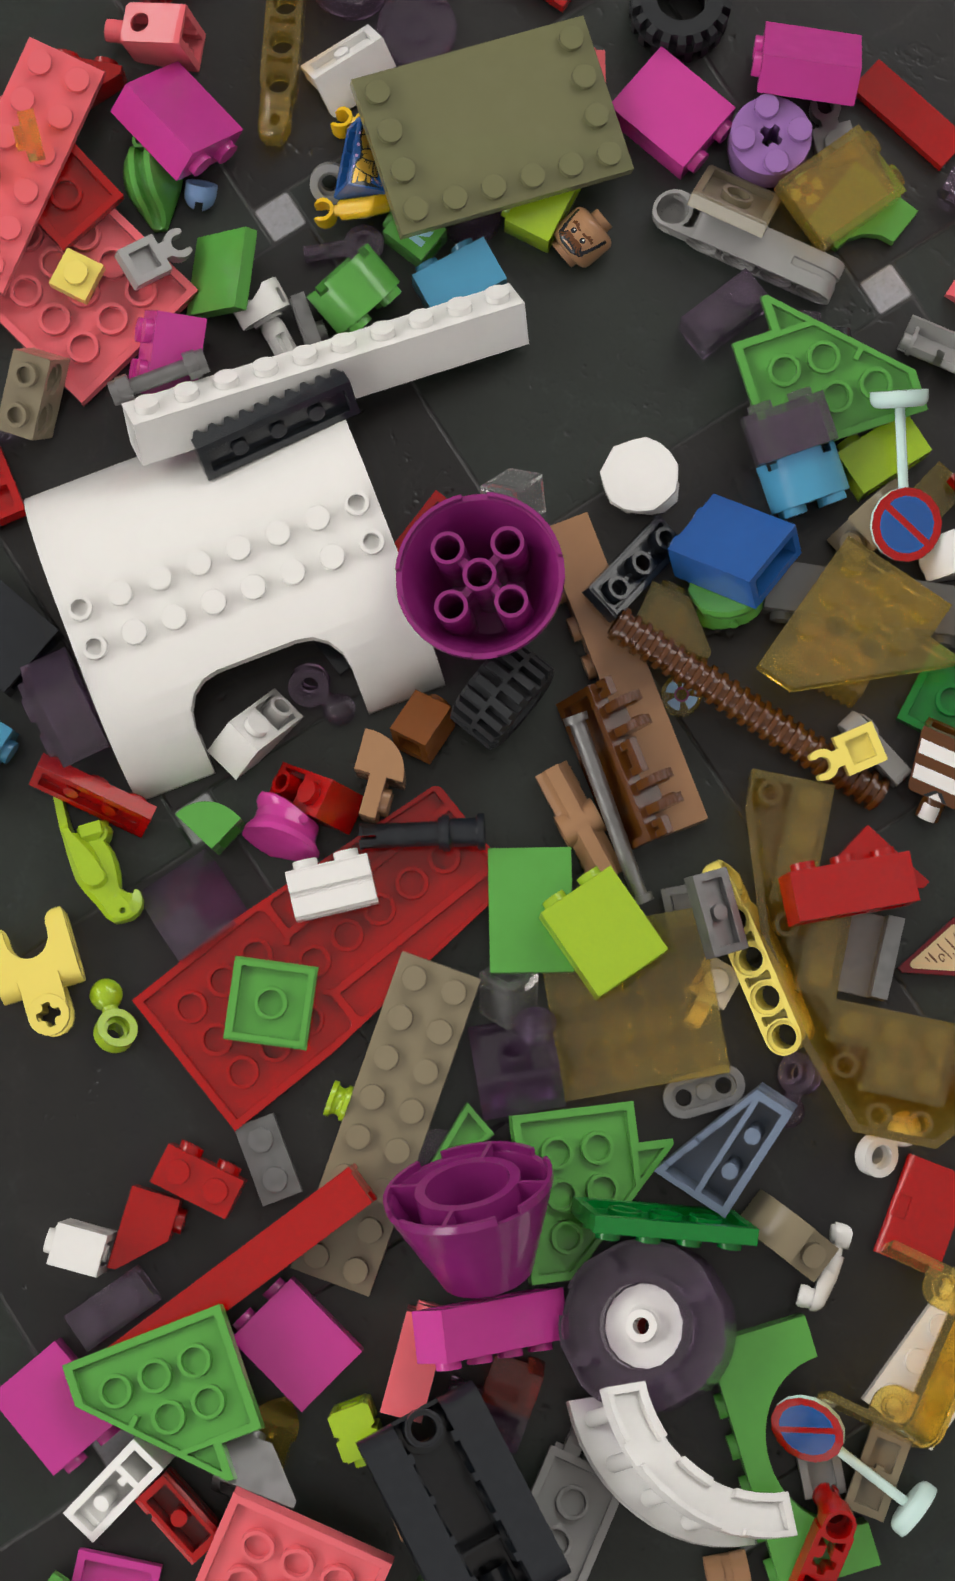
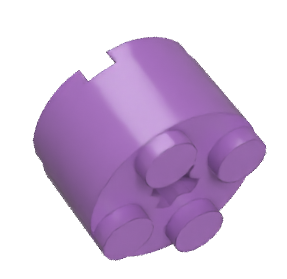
[727,94,812,189]

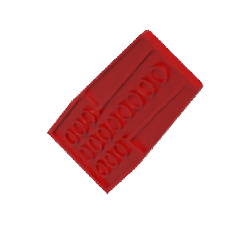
[132,786,490,1131]

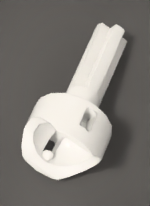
[234,277,297,355]

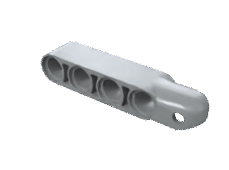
[652,189,845,305]

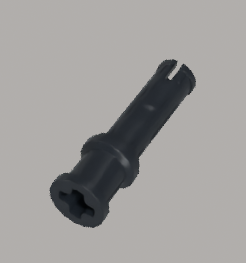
[359,813,486,852]

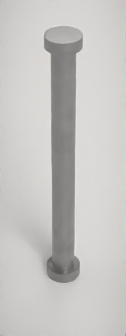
[563,711,654,905]

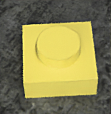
[49,247,106,305]

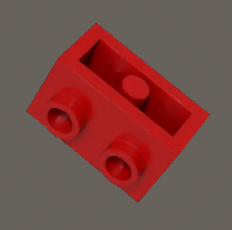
[149,1139,248,1219]

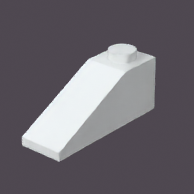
[63,1437,176,1543]

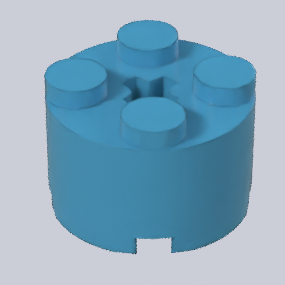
[756,441,850,520]

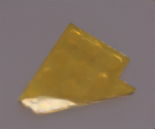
[756,535,955,692]

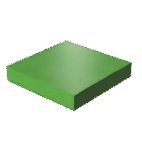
[186,227,257,318]
[223,956,319,1050]

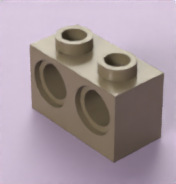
[0,348,70,441]

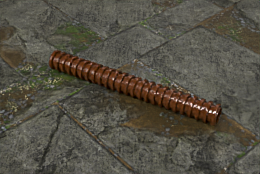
[607,608,890,811]

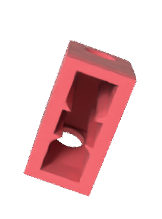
[104,2,206,73]

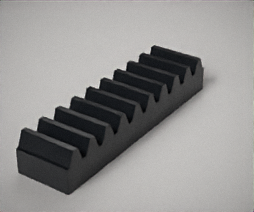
[191,368,361,481]

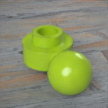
[89,978,138,1053]

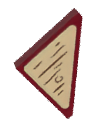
[896,917,955,976]

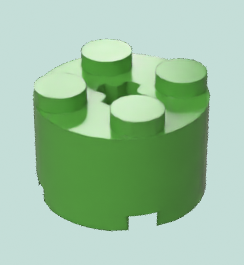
[306,243,402,334]

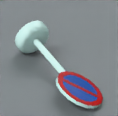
[869,389,942,562]
[771,1395,937,1537]

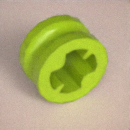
[323,1080,354,1122]

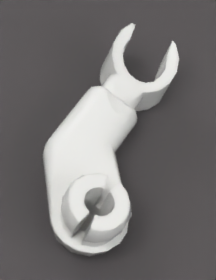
[795,1221,853,1312]

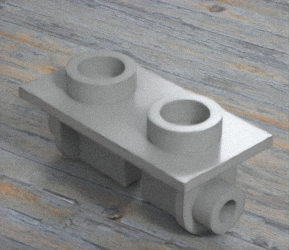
[897,314,955,374]

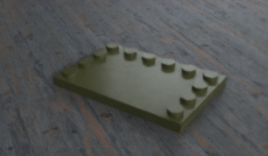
[350,15,634,240]

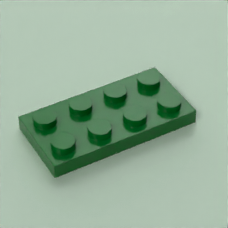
[571,1196,760,1251]

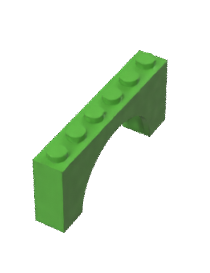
[701,1312,881,1581]

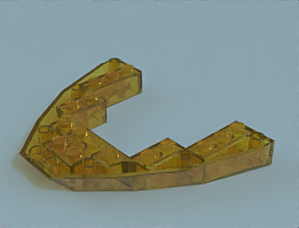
[745,768,955,1149]

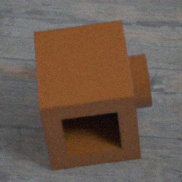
[390,690,455,765]

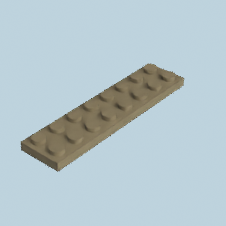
[290,951,482,1297]

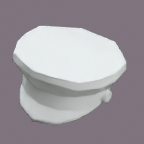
[600,437,679,515]

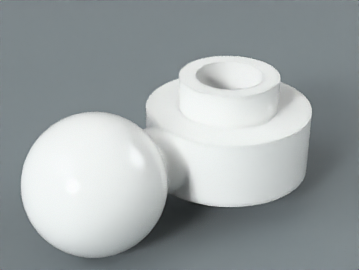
[855,1114,920,1178]

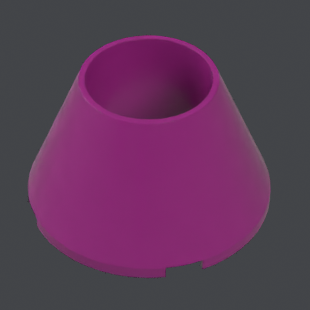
[383,1141,554,1298]

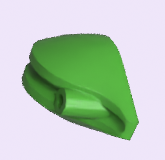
[123,136,183,233]

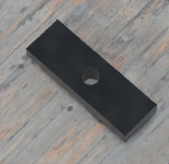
[582,515,677,623]

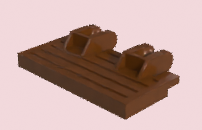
[556,675,684,851]

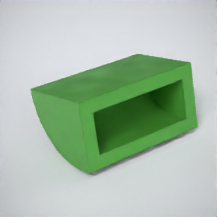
[175,801,246,855]

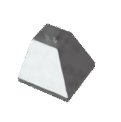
[211,1430,296,1510]

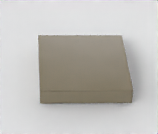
[687,164,783,238]

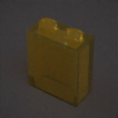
[774,124,906,252]

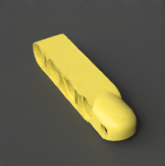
[702,859,810,1056]

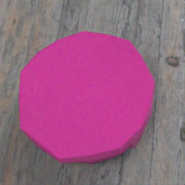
[242,791,320,861]

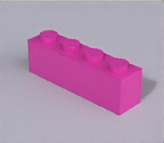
[412,1287,569,1371]

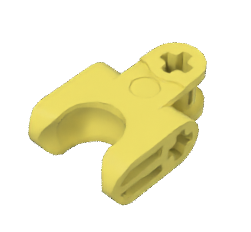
[0,906,86,1037]

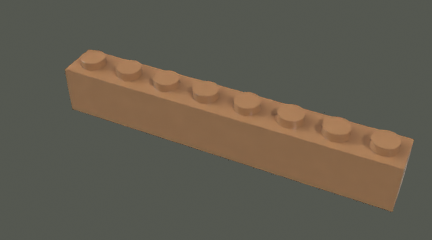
[550,512,708,840]

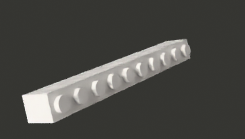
[121,283,529,466]

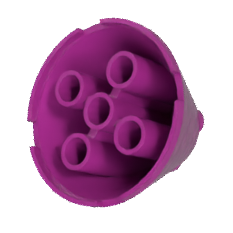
[395,492,565,660]

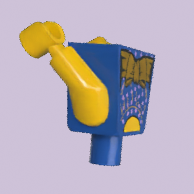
[314,106,391,229]

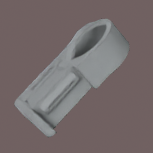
[837,711,912,788]

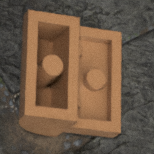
[354,728,406,824]

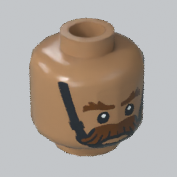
[551,207,612,268]

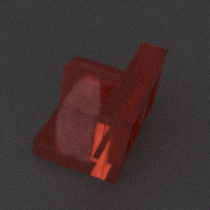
[481,1355,545,1418]

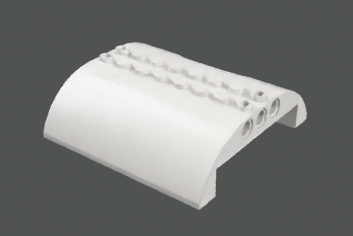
[24,420,446,800]

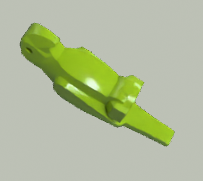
[53,797,144,925]

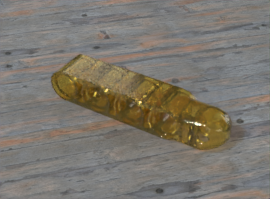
[258,0,307,147]

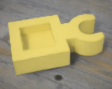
[807,721,888,781]

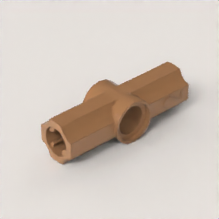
[535,760,622,874]

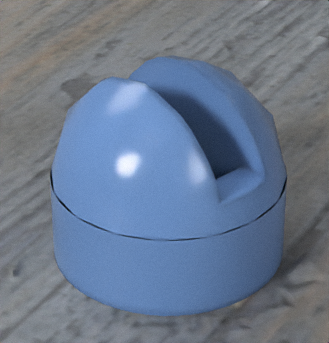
[184,179,218,211]

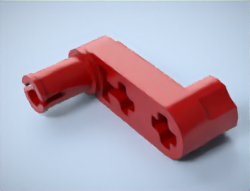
[788,1482,857,1581]

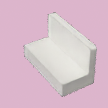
[301,24,397,117]

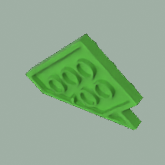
[731,295,928,463]
[508,1101,674,1286]
[62,1304,265,1481]

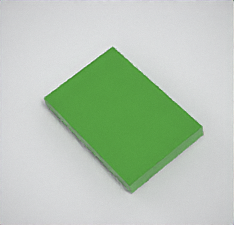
[487,847,574,974]

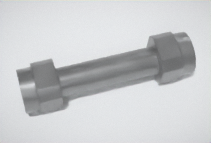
[107,348,210,406]

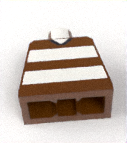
[908,717,955,823]

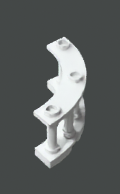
[566,1381,798,1548]

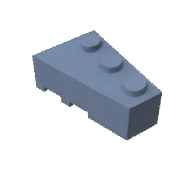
[654,1082,798,1218]

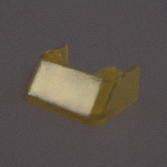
[817,1240,955,1449]

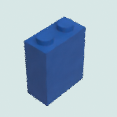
[667,494,802,609]

